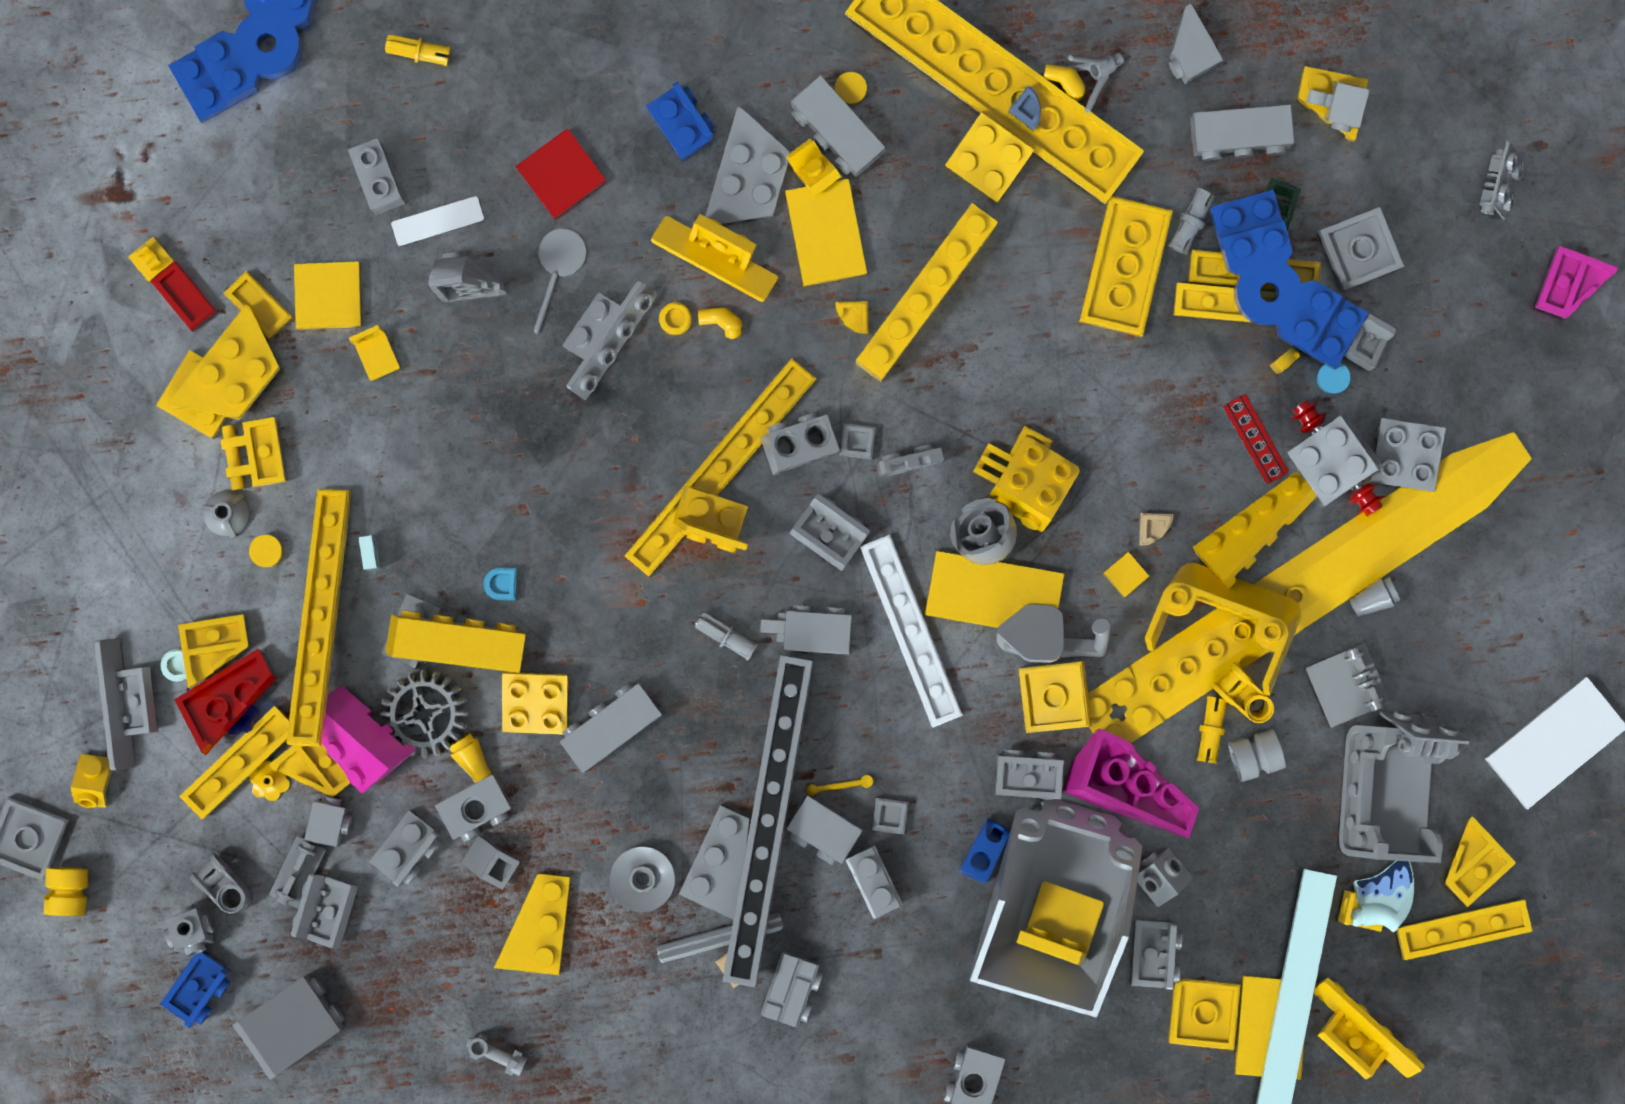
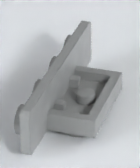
[562,280,657,400]
[94,639,158,771]

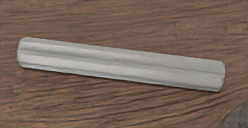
[656,912,784,963]

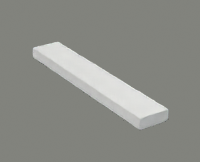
[860,535,963,728]

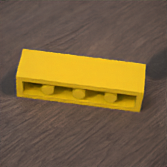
[385,610,526,673]

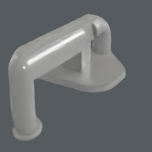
[996,604,1111,663]

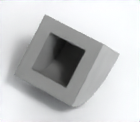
[461,835,520,890]

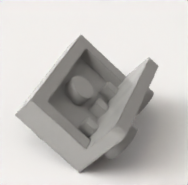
[789,494,870,571]
[291,873,358,949]
[1130,919,1182,990]

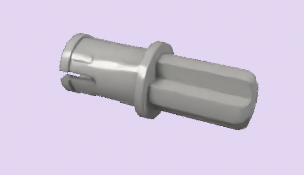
[695,612,759,661]

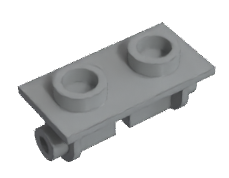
[269,836,327,909]

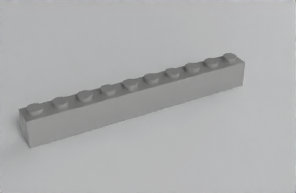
[722,655,814,987]

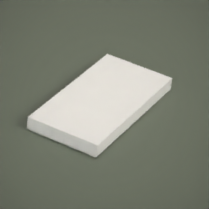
[1484,677,1625,809]

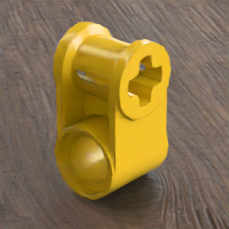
[1212,662,1274,723]

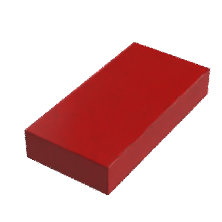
[151,261,218,332]

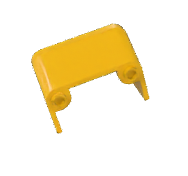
[1145,563,1301,696]

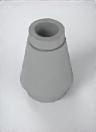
[1350,577,1401,617]

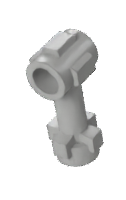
[466,1033,528,1076]

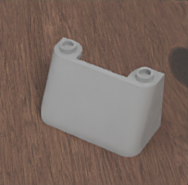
[1339,725,1445,863]

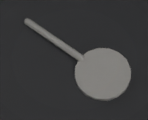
[534,228,587,334]

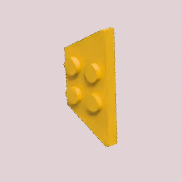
[168,304,280,420]

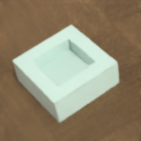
[359,535,381,571]

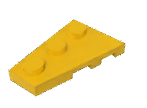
[494,873,571,975]

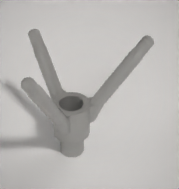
[1041,53,1124,113]

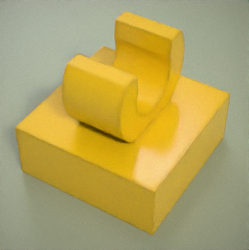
[128,237,174,283]

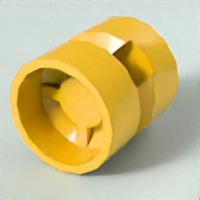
[43,867,89,916]

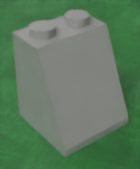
[233,974,345,1080]

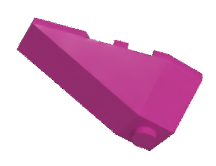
[1062,729,1199,838]

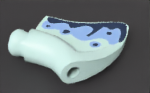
[1351,861,1414,933]

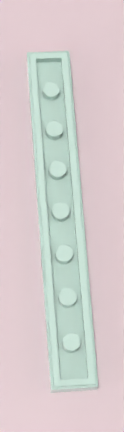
[1256,869,1337,1104]

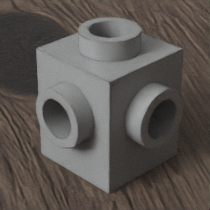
[1137,848,1194,907]
[164,906,215,956]

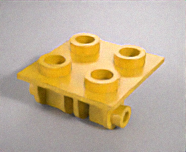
[502,672,569,734]

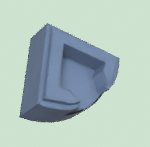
[1008,85,1041,132]

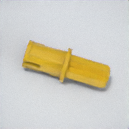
[385,34,451,67]

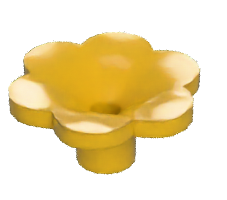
[249,760,290,801]

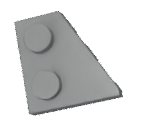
[877,444,944,478]

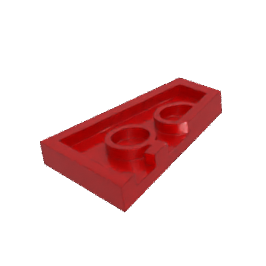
[174,649,276,755]

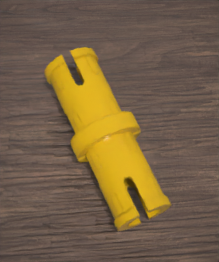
[1196,696,1227,764]

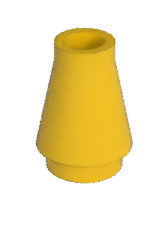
[449,732,491,783]

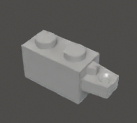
[760,605,852,655]

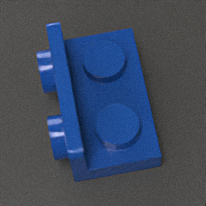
[646,81,716,161]

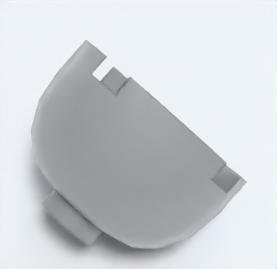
[950,498,1017,565]

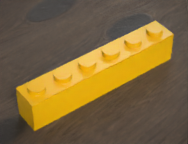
[855,203,998,383]

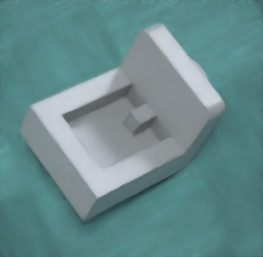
[1344,314,1397,371]

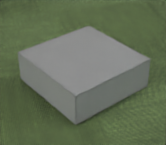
[840,423,876,460]
[872,798,909,835]

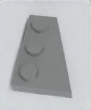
[679,805,750,919]

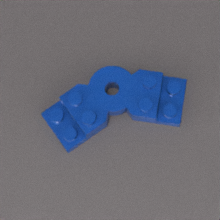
[168,0,317,123]
[1209,190,1368,370]

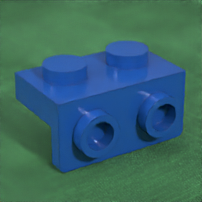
[160,951,232,1028]

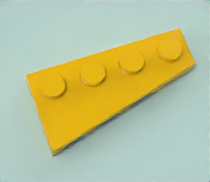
[1192,471,1317,589]

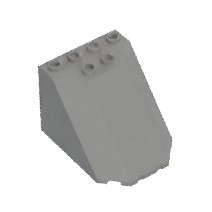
[970,799,1143,1018]

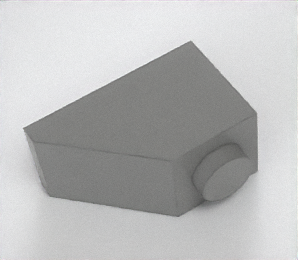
[1169,4,1223,84]

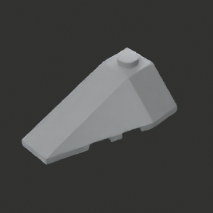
[428,252,507,303]

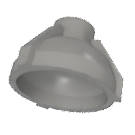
[201,491,250,538]

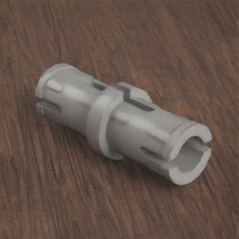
[1168,188,1216,255]

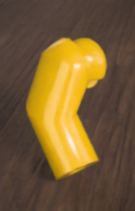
[1044,64,1086,102]
[698,307,743,339]

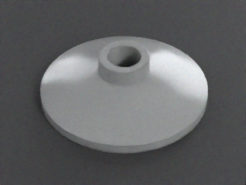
[610,846,675,912]

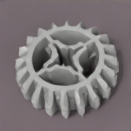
[380,670,469,758]

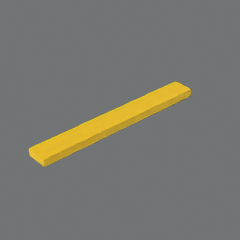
[624,358,817,577]
[286,489,352,747]

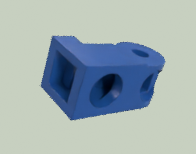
[958,817,1011,884]

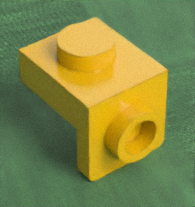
[71,753,112,808]

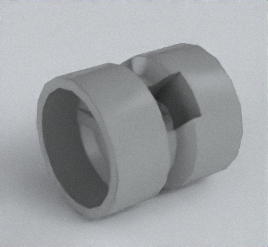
[1228,728,1286,782]

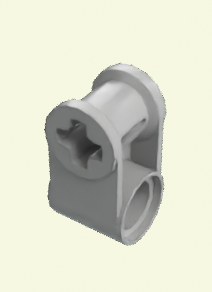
[189,853,252,913]

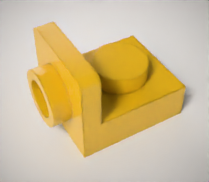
[786,139,841,196]

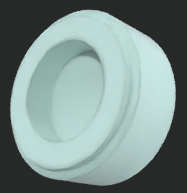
[161,649,186,682]

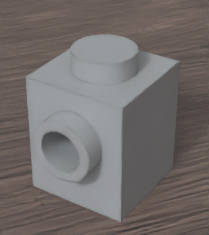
[304,796,352,847]

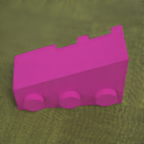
[322,685,416,794]

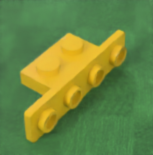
[651,214,778,302]
[1314,978,1425,1079]

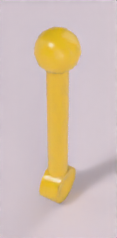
[806,775,873,796]

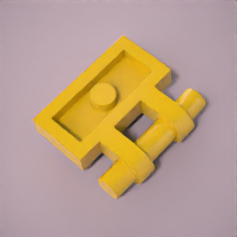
[220,417,287,491]

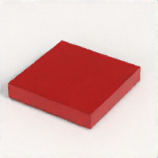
[515,128,607,220]

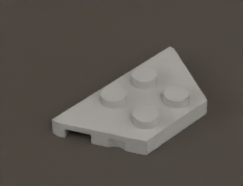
[705,107,790,225]

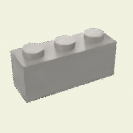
[791,75,885,178]
[1190,105,1294,161]
[560,682,663,773]

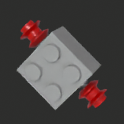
[1287,400,1385,517]

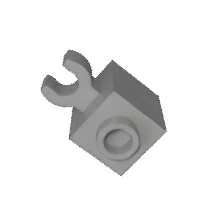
[1306,81,1369,132]

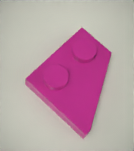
[1535,245,1618,319]

